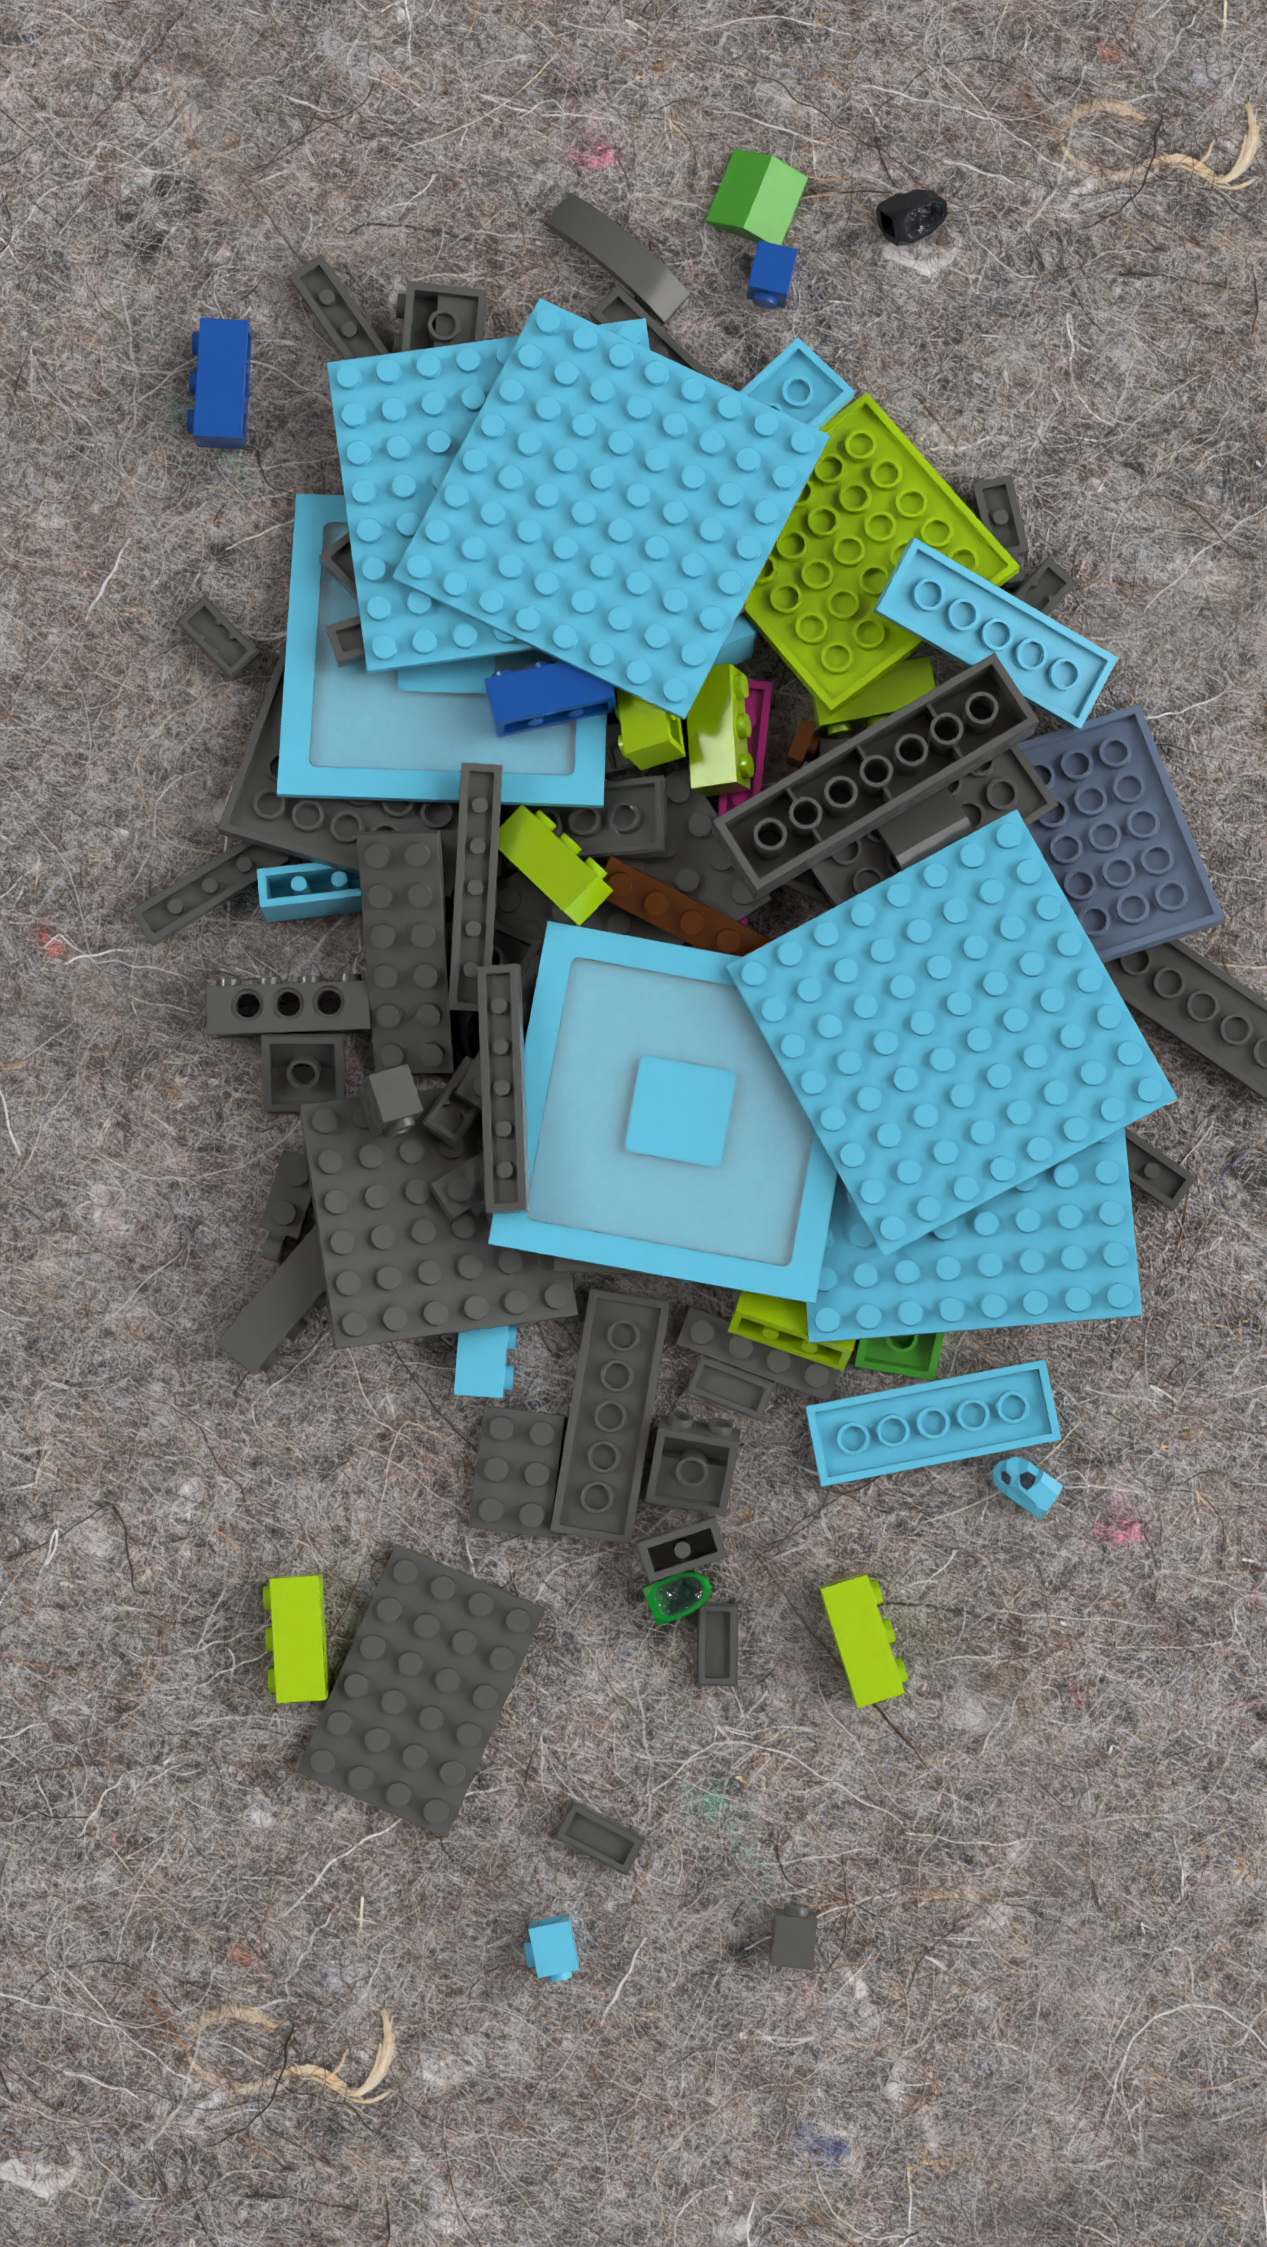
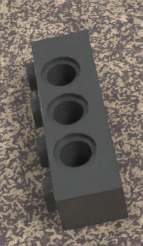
[206,974,372,1039]

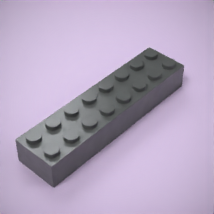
[712,653,1039,901]

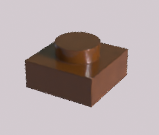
[786,719,820,769]

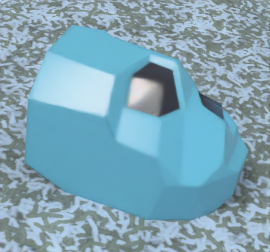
[992,1457,1063,1519]

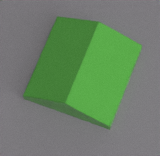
[706,149,808,245]
[854,1332,945,1380]

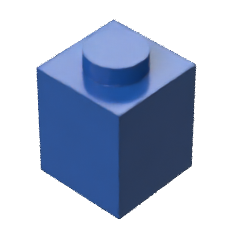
[746,240,798,309]

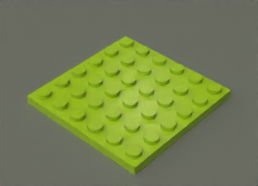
[743,392,1020,716]

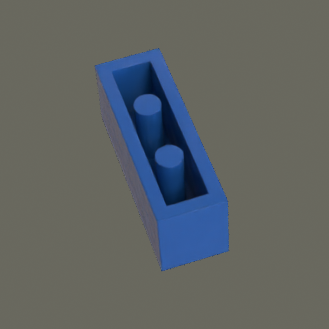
[187,318,253,449]
[484,660,616,738]

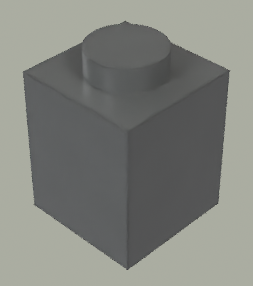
[769,1903,818,1970]

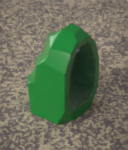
[642,1570,712,1626]

